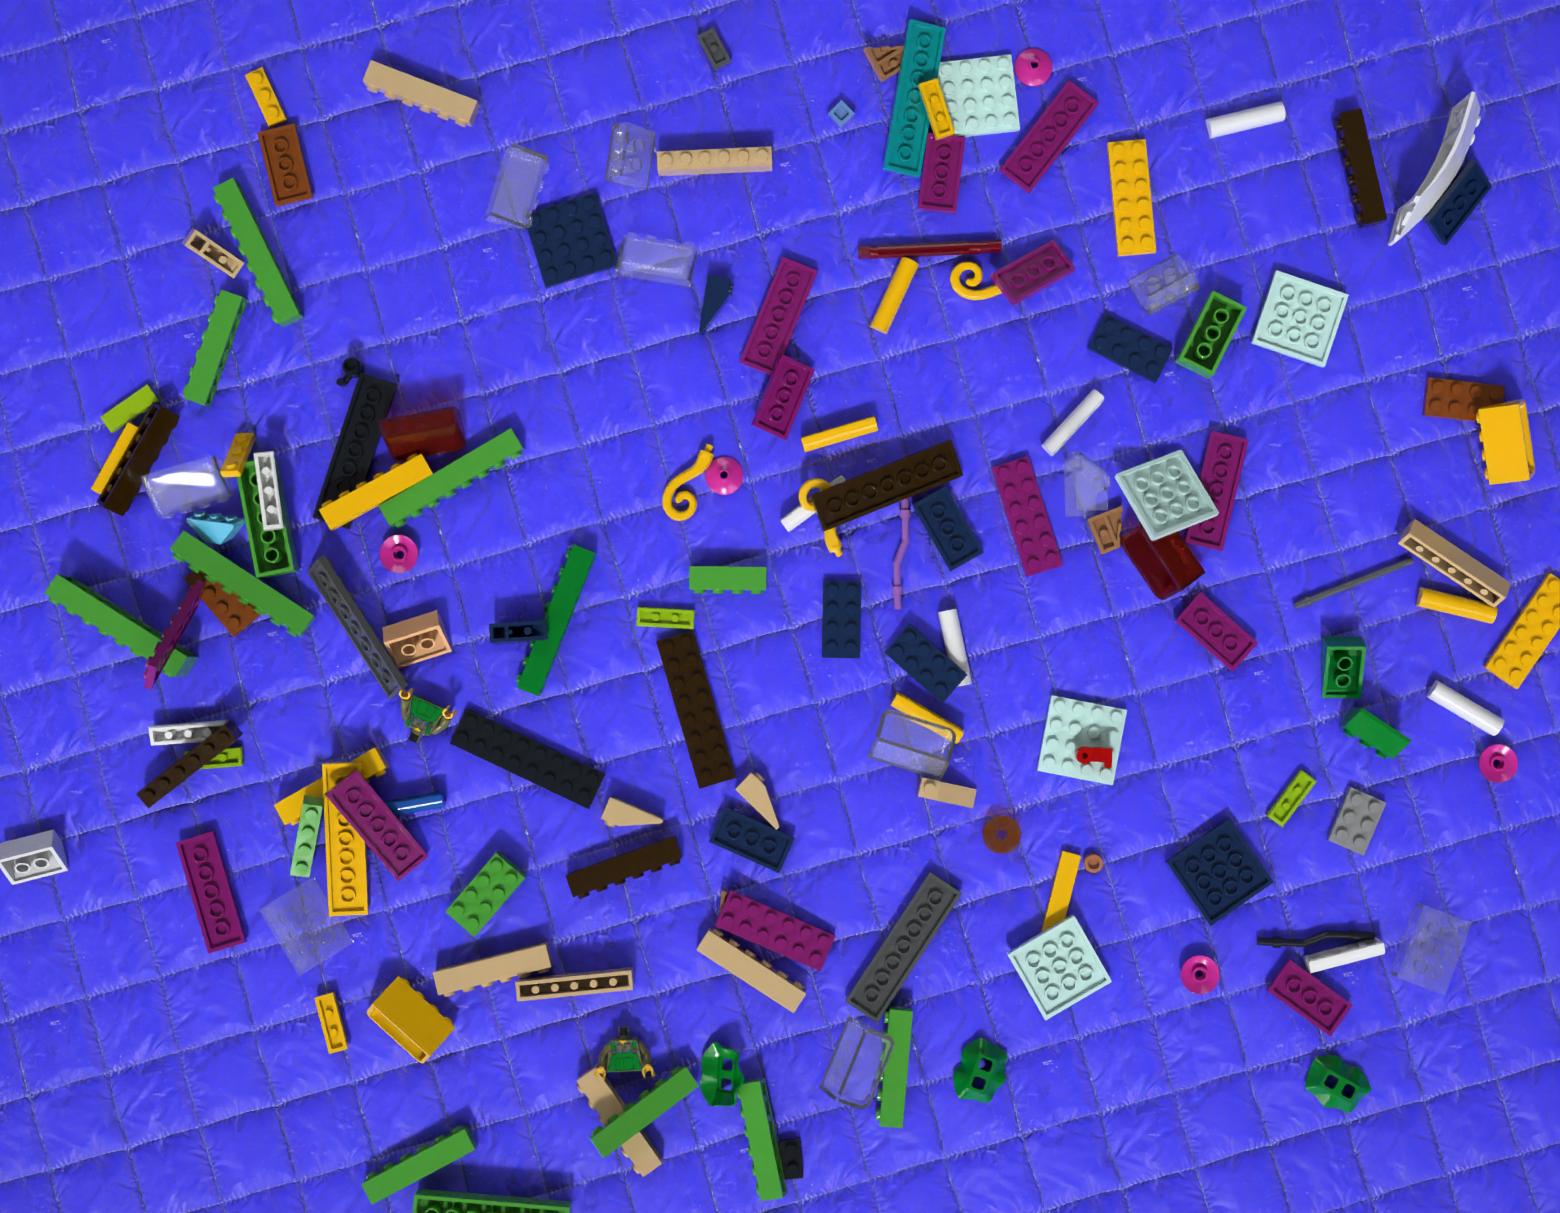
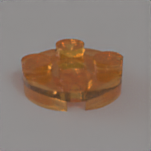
[982,815,1021,854]

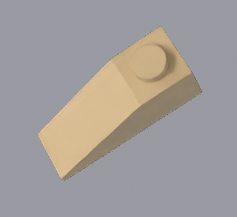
[181,228,244,279]
[735,772,779,830]
[917,776,977,808]
[601,796,664,827]

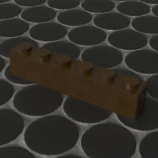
[1333,108,1387,228]
[96,402,180,516]
[136,719,243,809]
[565,835,683,899]

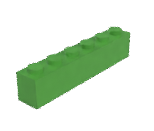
[183,290,248,408]
[875,1006,913,1128]
[588,1066,699,1158]
[737,1077,788,1201]
[361,1125,478,1205]

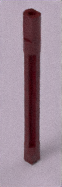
[858,240,1002,259]

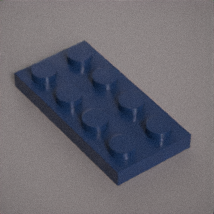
[1424,161,1492,246]
[1087,314,1173,384]
[912,486,984,572]
[822,581,861,658]
[885,624,968,704]
[709,806,795,873]

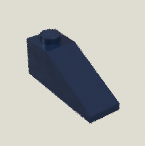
[699,275,734,335]
[489,620,548,645]

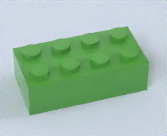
[1175,291,1247,379]
[445,851,528,937]

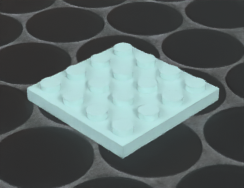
[937,54,1020,137]
[1251,270,1349,368]
[1115,450,1219,541]
[1037,695,1127,785]
[1007,914,1112,1021]

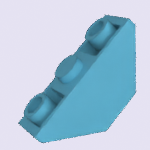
[187,511,245,544]

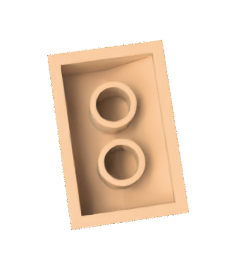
[382,610,452,669]

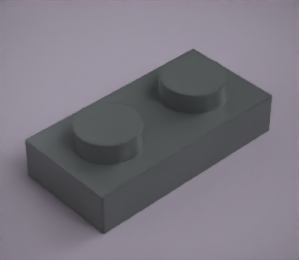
[697,27,732,71]

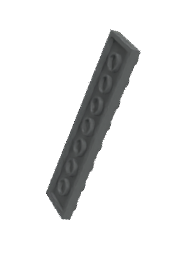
[307,555,408,700]
[845,871,962,1023]

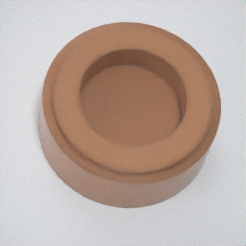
[1083,853,1103,873]

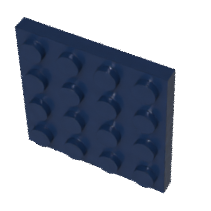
[523,193,618,289]
[1165,818,1274,926]

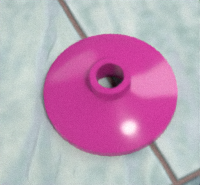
[1014,48,1052,87]
[705,457,743,495]
[380,535,418,573]
[1479,744,1518,783]
[1180,955,1220,994]

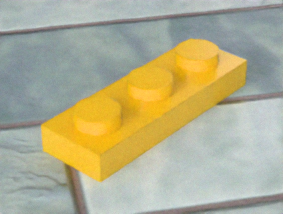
[245,67,287,128]
[918,78,955,140]
[220,433,256,477]
[314,991,349,1054]

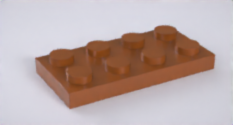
[257,123,314,207]
[1422,377,1505,422]
[185,571,261,637]

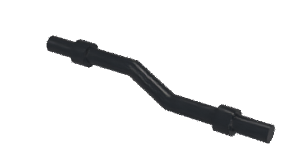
[1257,929,1374,948]

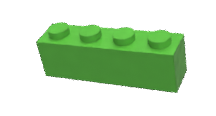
[689,566,767,594]
[290,795,323,878]

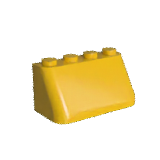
[1476,399,1535,485]
[367,976,456,1063]

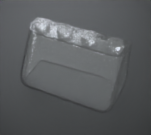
[484,143,550,230]
[615,232,698,288]
[141,456,234,519]
[868,710,956,781]
[819,1016,894,1109]

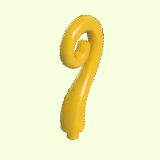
[950,261,1002,300]
[662,444,714,521]
[798,478,843,557]

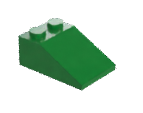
[1321,636,1367,698]

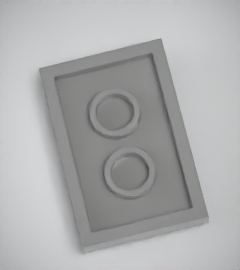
[1326,787,1386,856]

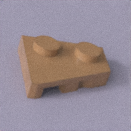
[863,46,904,82]
[1087,506,1123,555]

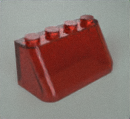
[378,406,466,461]
[1120,523,1206,600]

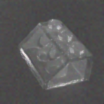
[605,122,656,189]
[1127,254,1200,316]

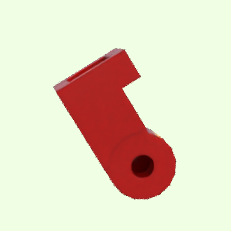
[1075,747,1113,768]

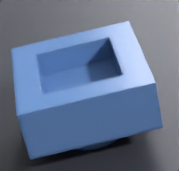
[828,100,855,128]

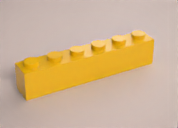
[319,453,433,531]
[274,747,390,826]

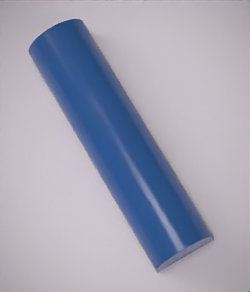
[383,790,446,816]

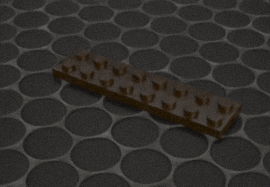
[810,439,964,531]
[656,631,736,789]

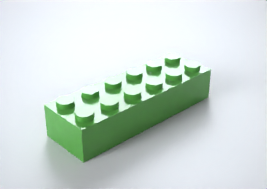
[237,458,300,579]

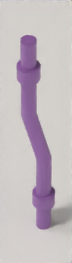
[892,498,911,610]

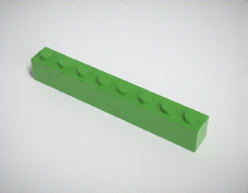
[213,178,304,327]
[378,428,525,528]
[170,530,315,638]

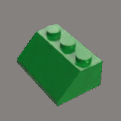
[1339,707,1411,760]

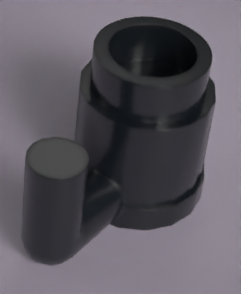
[336,357,364,387]

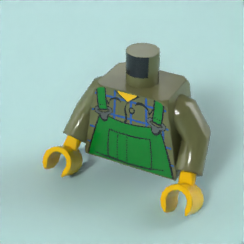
[399,688,457,743]
[594,1026,655,1081]

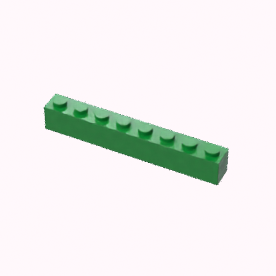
[516,545,597,696]

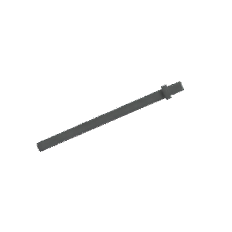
[1293,557,1413,610]

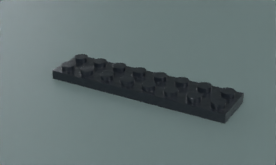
[312,372,398,530]
[450,709,606,809]

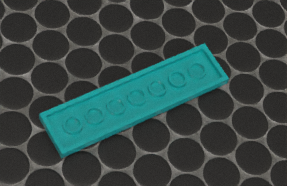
[882,19,946,178]

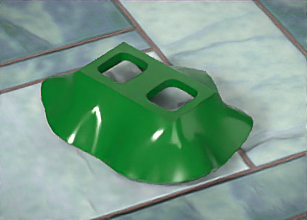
[953,1038,1008,1103]
[700,1042,744,1107]
[1305,1055,1371,1113]

